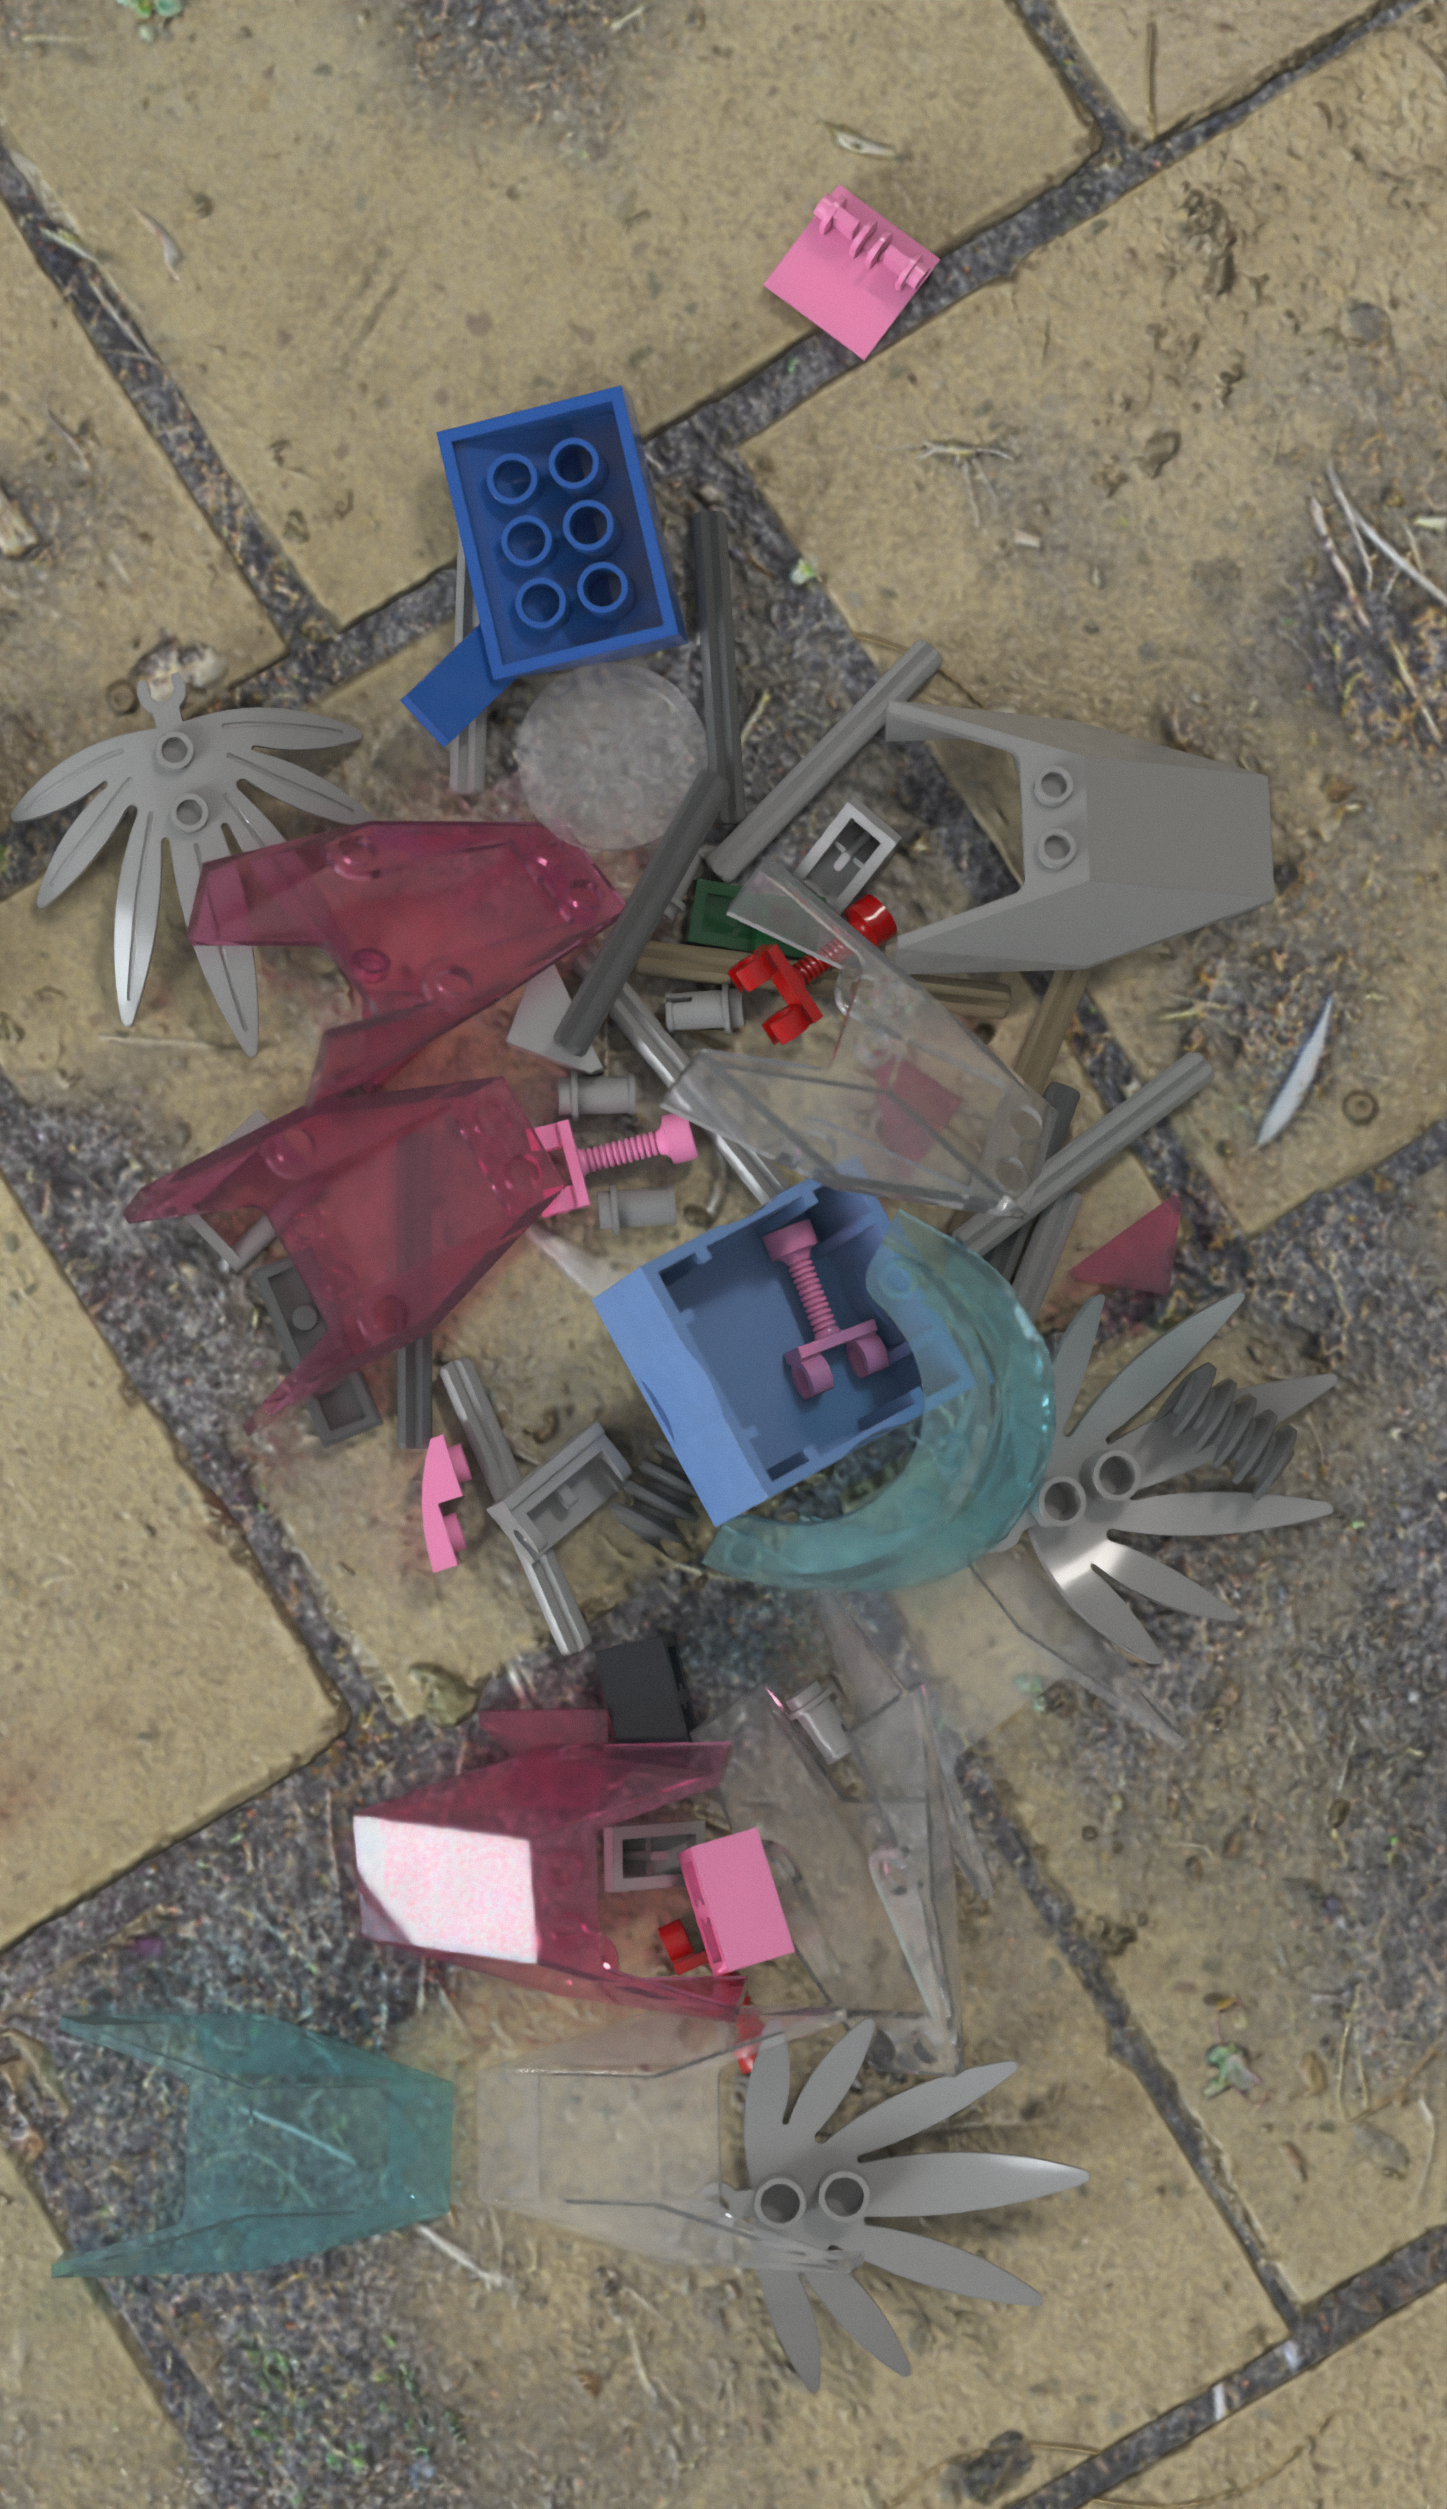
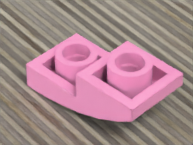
[422,1435,472,1573]

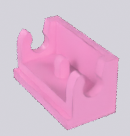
[676,1827,795,1977]

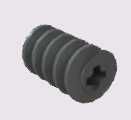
[1155,1362,1298,1500]
[608,1438,700,1558]

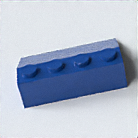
[436,385,689,682]

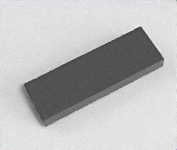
[251,1247,384,1448]

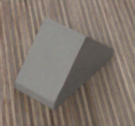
[788,796,902,921]
[506,951,604,1076]
[604,1820,705,1892]

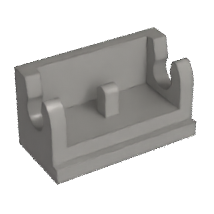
[486,1422,633,1564]

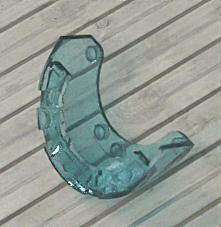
[701,1209,1056,1593]

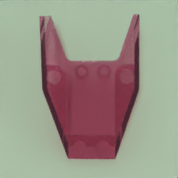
[186,821,626,1113]
[122,1076,566,1437]
[353,1741,748,2023]

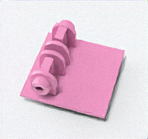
[763,184,940,361]

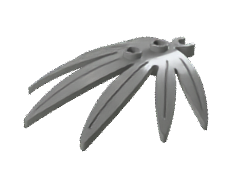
[11,672,378,1058]
[971,1292,1338,1664]
[701,2017,1090,2393]

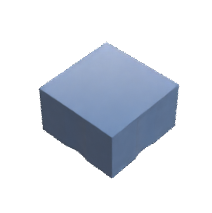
[591,1155,979,1527]

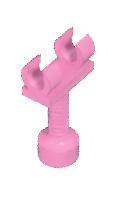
[520,1109,699,1218]
[762,1219,889,1400]

